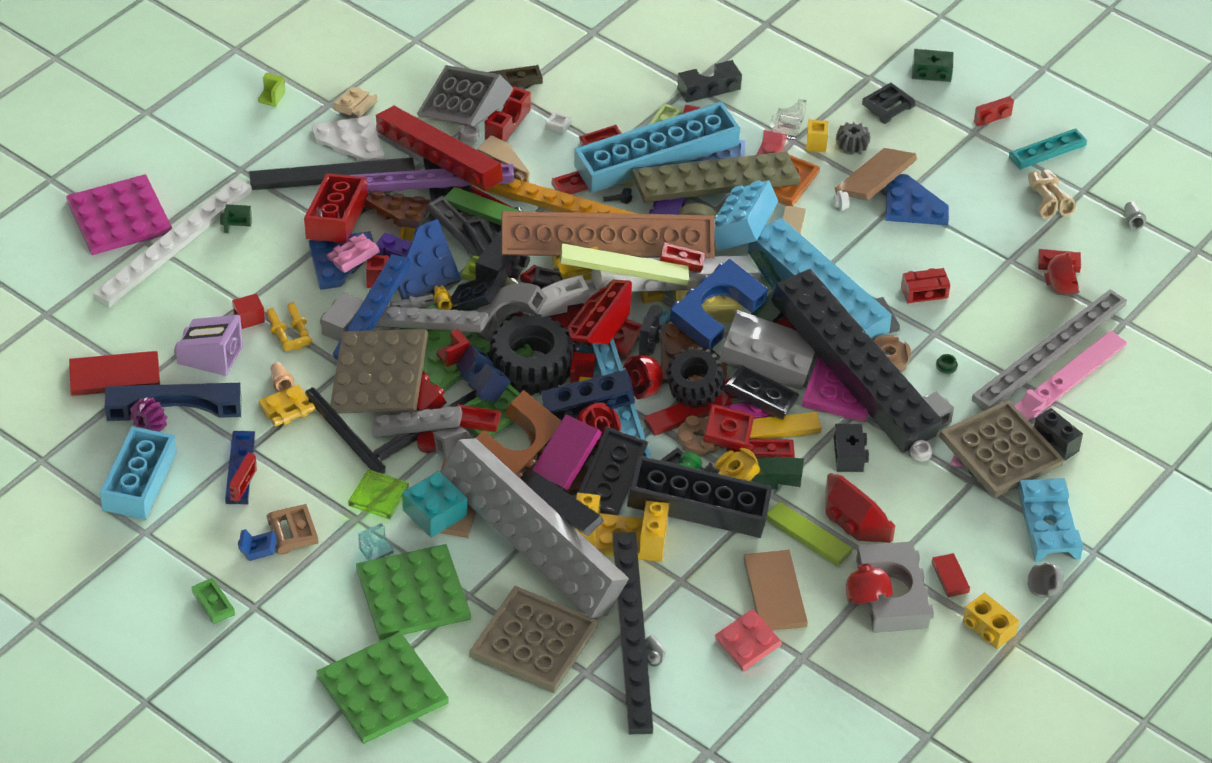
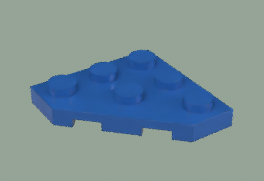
[886,174,949,225]
[397,219,461,300]
[308,231,374,290]

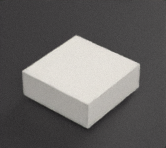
[545,111,572,134]

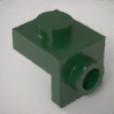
[220,204,252,233]

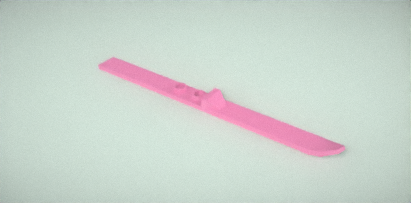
[950,331,1127,467]

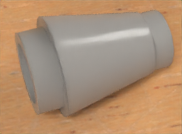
[1124,202,1146,230]

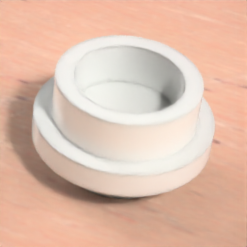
[834,190,850,211]
[910,440,932,461]

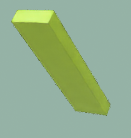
[766,502,853,566]

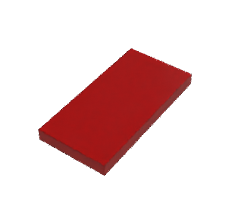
[69,351,160,396]

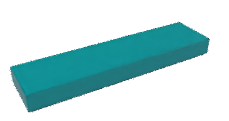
[1009,128,1087,169]

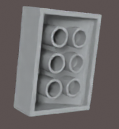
[417,65,513,127]
[719,310,815,390]

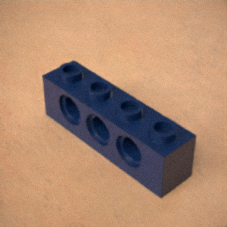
[541,370,635,421]

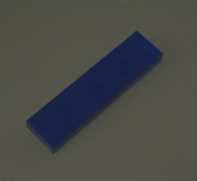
[225,431,256,504]

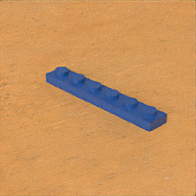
[332,254,412,360]

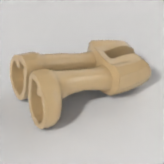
[1028,170,1076,219]

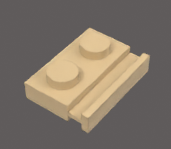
[333,87,377,118]

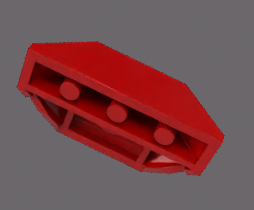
[567,279,632,344]
[825,473,895,543]

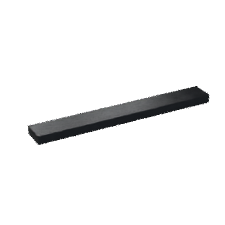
[249,157,415,190]

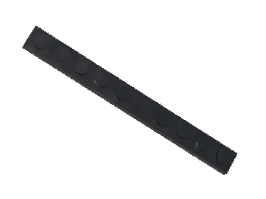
[612,532,653,735]

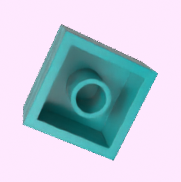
[402,471,467,538]

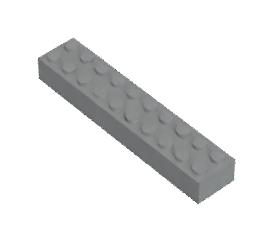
[441,438,629,618]

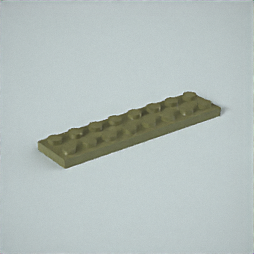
[632,151,801,203]

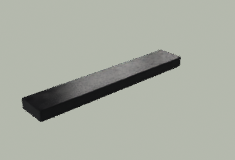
[520,468,604,536]

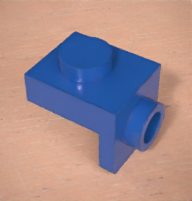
[238,529,277,561]

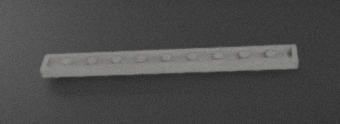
[972,289,1127,410]

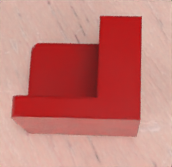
[366,255,389,288]
[232,294,265,329]
[436,329,470,367]
[570,352,595,384]

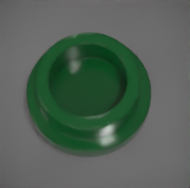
[936,354,958,374]

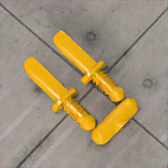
[267,302,312,351]

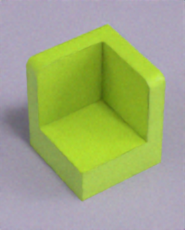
[258,72,285,107]

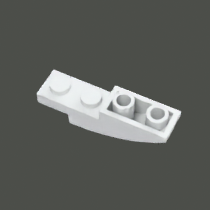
[522,275,597,317]

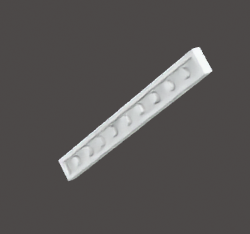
[93,178,252,308]

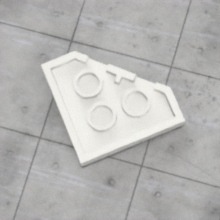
[312,115,384,162]

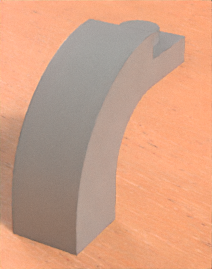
[475,283,547,341]

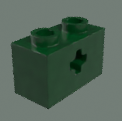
[912,49,954,82]

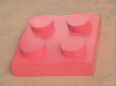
[715,609,782,671]

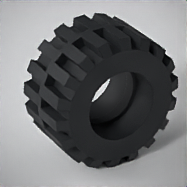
[667,347,724,408]

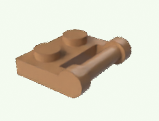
[266,504,318,554]

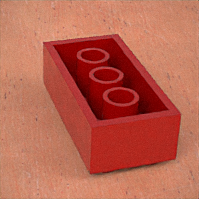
[304,174,368,243]

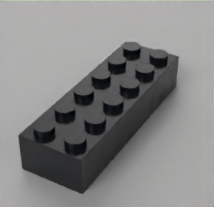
[627,455,772,538]

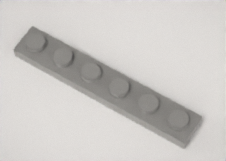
[375,306,489,332]

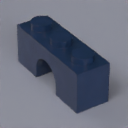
[456,345,511,403]

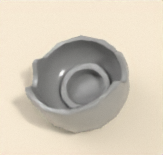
[1027,562,1064,598]

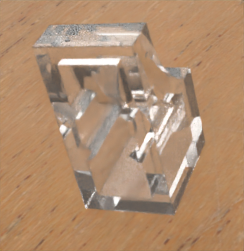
[770,99,807,141]

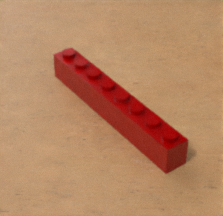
[376,105,503,191]

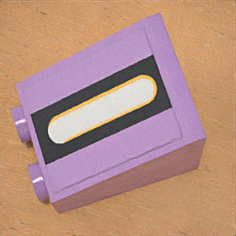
[174,315,243,376]

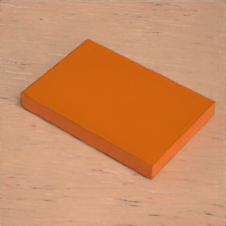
[773,155,820,206]

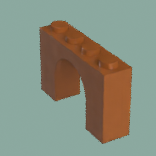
[476,390,561,478]

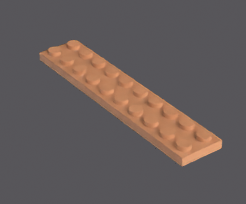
[501,211,715,258]

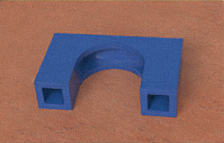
[670,259,768,350]

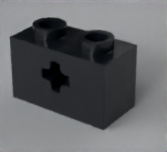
[1034,408,1083,461]
[833,424,869,472]

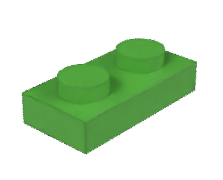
[192,577,235,624]

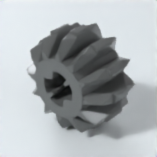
[836,122,870,154]

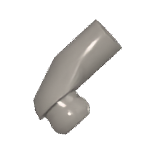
[645,635,666,667]

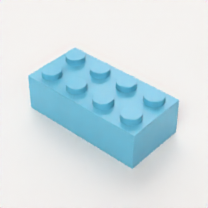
[714,180,778,250]
[100,426,177,520]

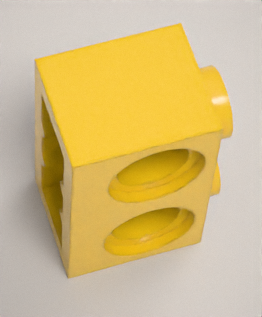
[963,592,1019,649]

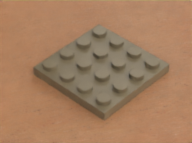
[330,329,428,414]
[939,400,1064,498]
[469,586,598,693]

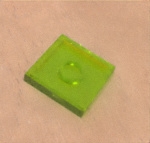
[348,469,409,519]

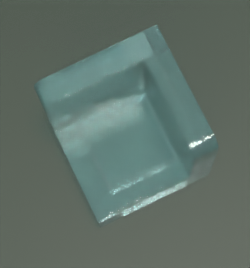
[358,523,394,561]

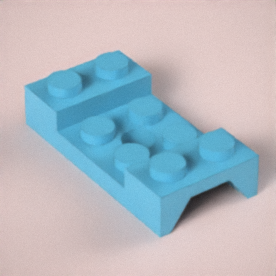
[1018,478,1083,562]

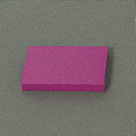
[532,415,602,490]

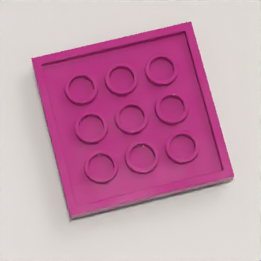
[66,174,172,255]

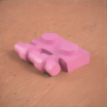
[327,234,380,273]

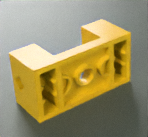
[572,493,669,562]

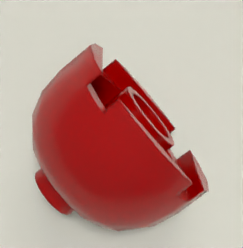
[1044,252,1080,296]
[623,355,663,400]
[577,403,621,448]
[846,564,893,604]

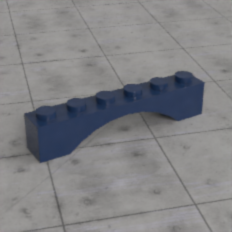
[105,382,242,421]

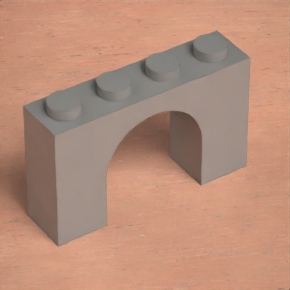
[856,541,934,633]

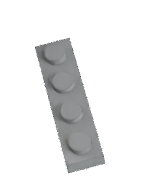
[371,406,462,437]

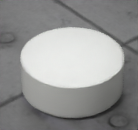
[460,125,480,142]

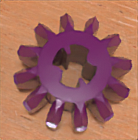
[130,398,168,432]

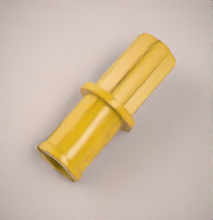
[434,285,452,310]

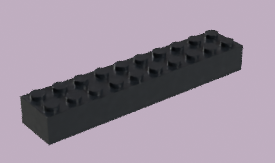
[771,268,943,453]

